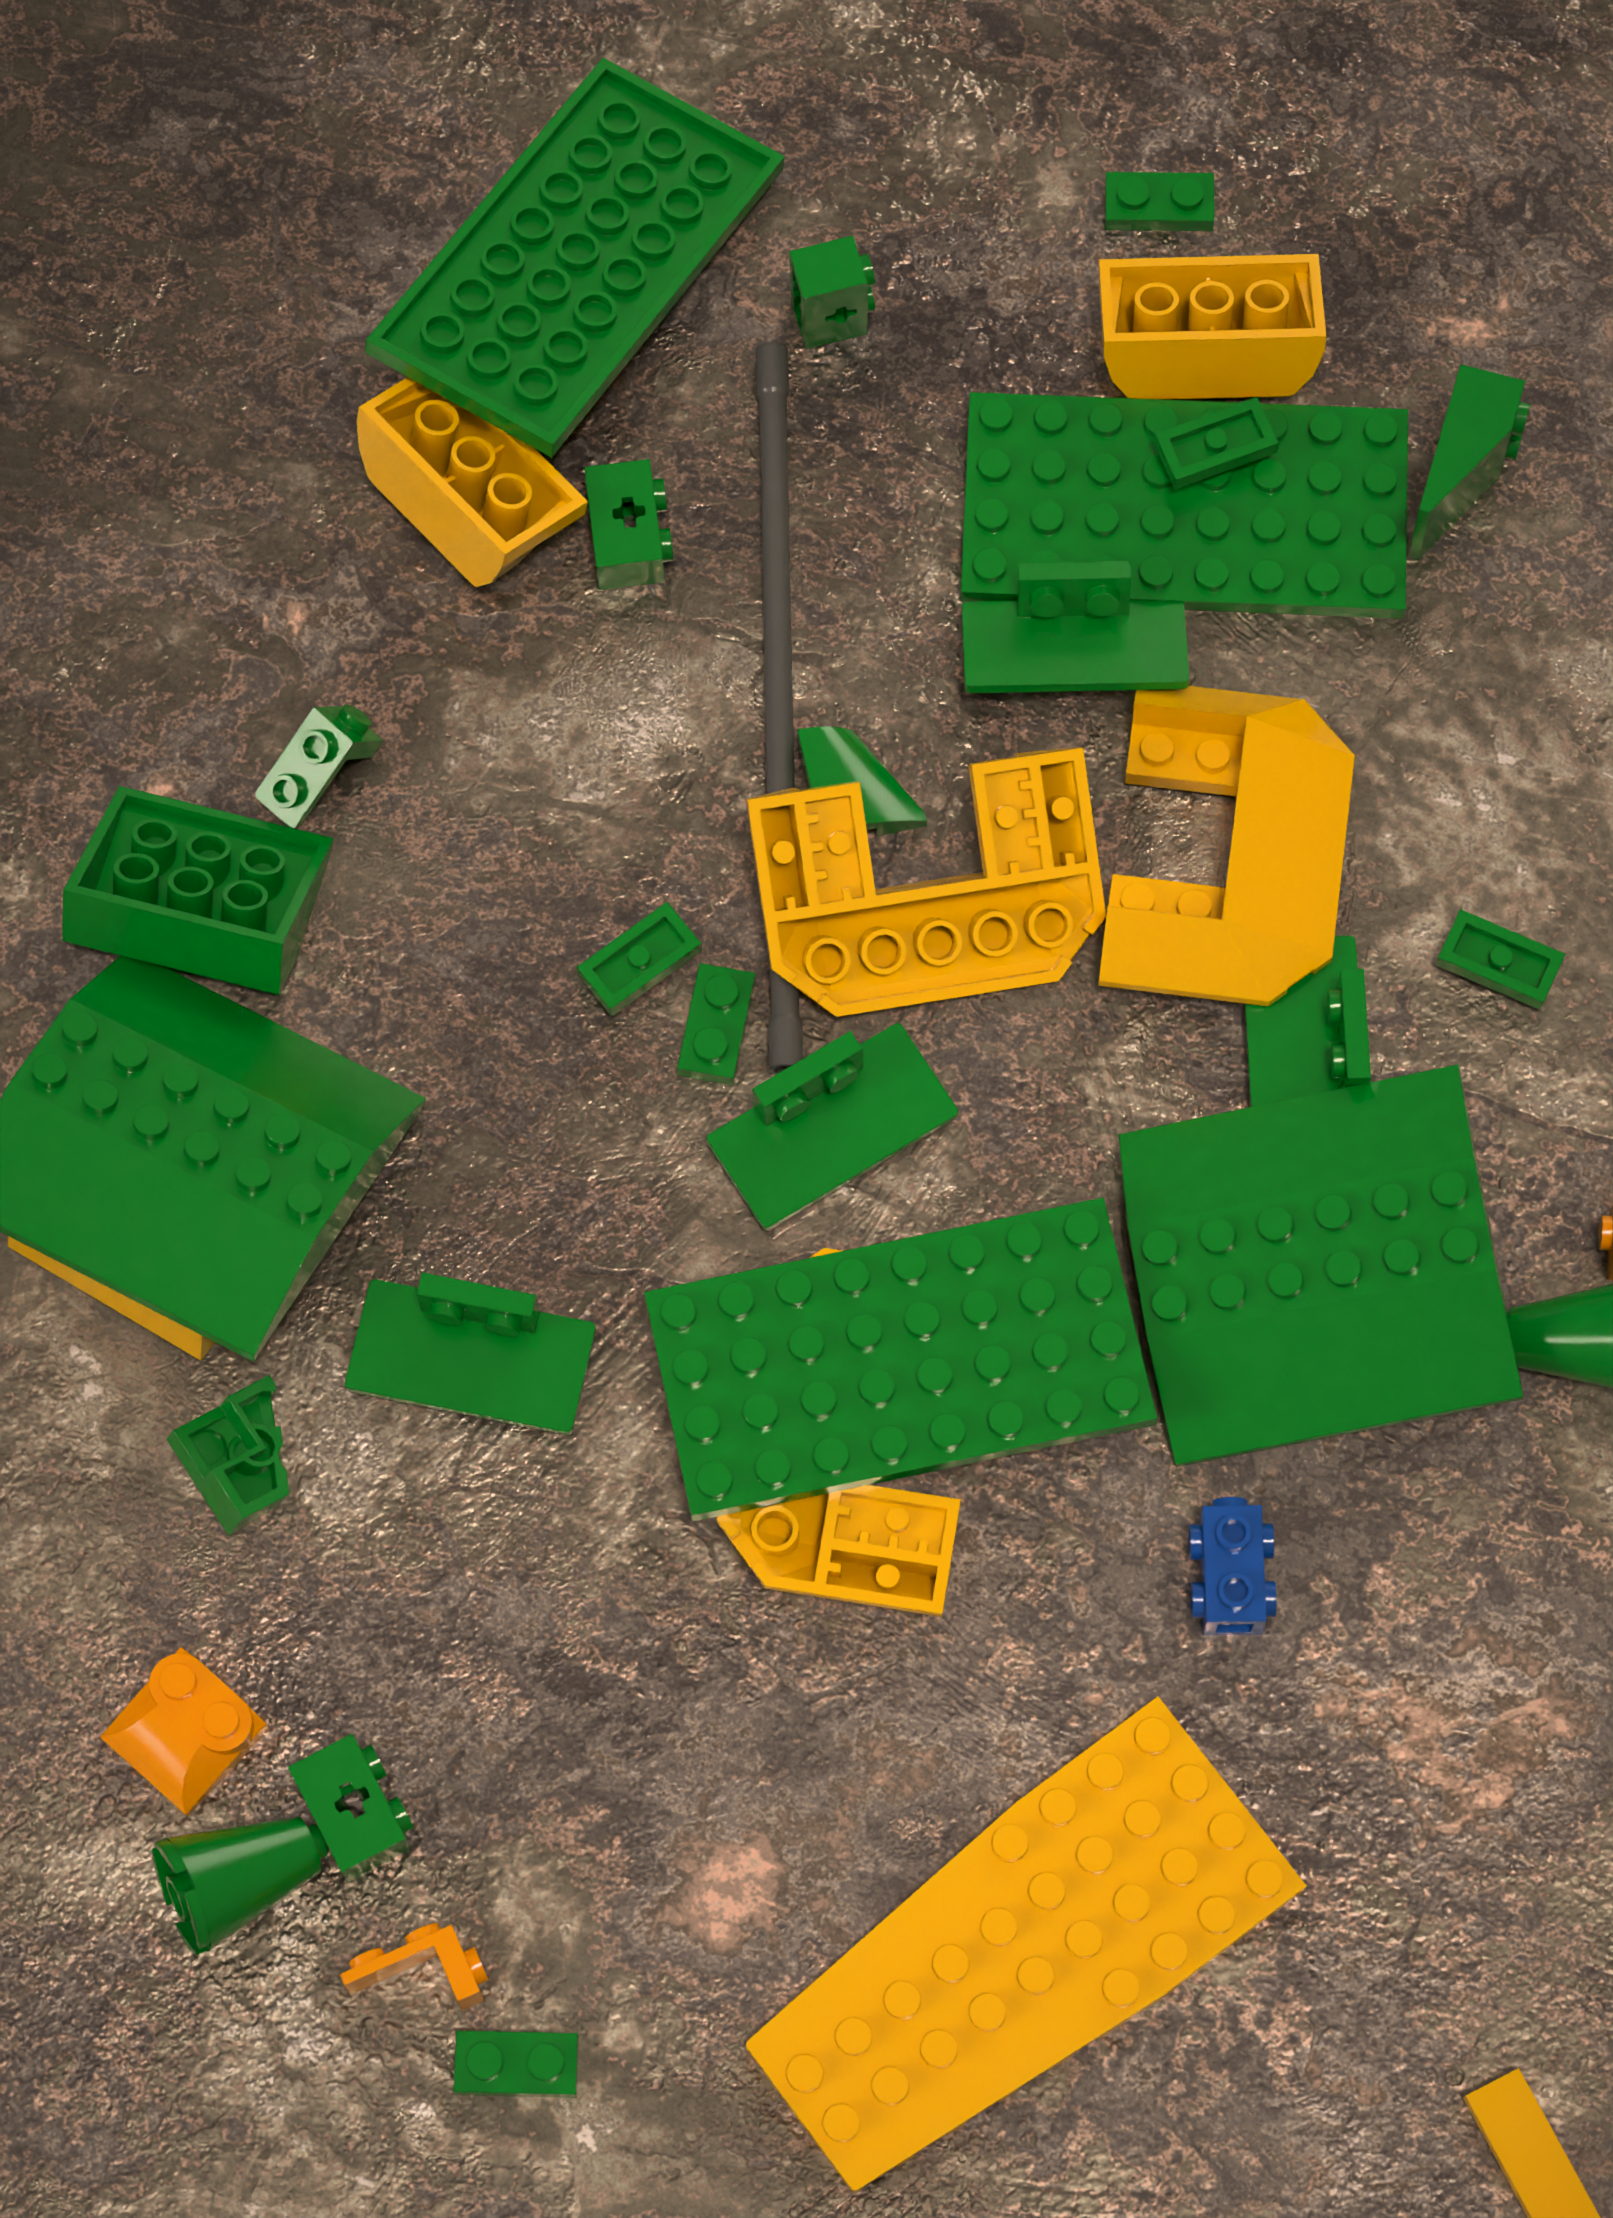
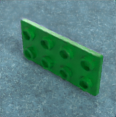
[962,561,1190,693]
[1245,935,1371,1107]
[707,1023,958,1231]
[345,1272,596,1435]

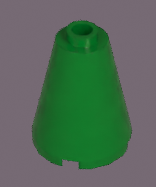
[1508,1284,1613,1389]
[152,1817,327,1956]

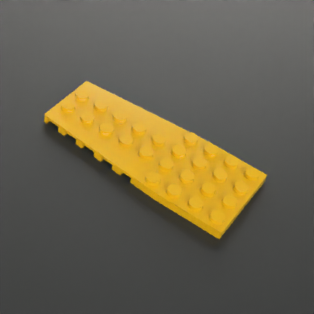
[746,1696,1307,2193]

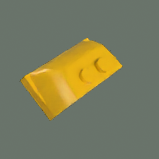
[1098,254,1326,399]
[357,377,588,587]

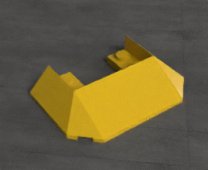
[1098,686,1355,1006]
[746,747,1106,1017]
[716,1248,961,1617]

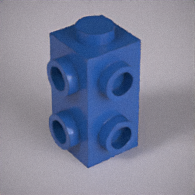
[1189,1497,1277,1636]

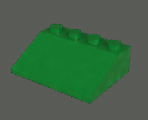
[62,786,334,995]

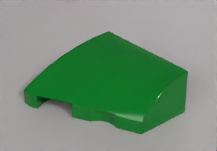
[797,726,927,836]
[166,1375,289,1536]

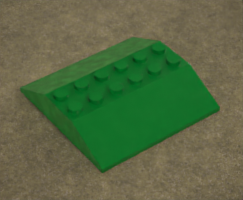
[0,955,426,1362]
[1118,1064,1524,1467]

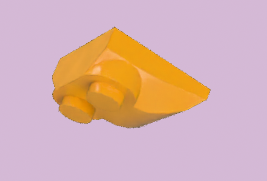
[100,1647,269,1817]

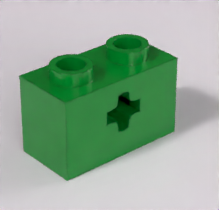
[789,235,875,350]
[584,459,674,590]
[288,1734,414,1883]

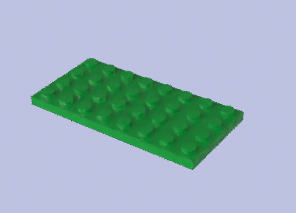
[365,58,785,458]
[961,392,1408,619]
[644,1197,1157,1522]

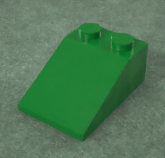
[1408,364,1531,560]

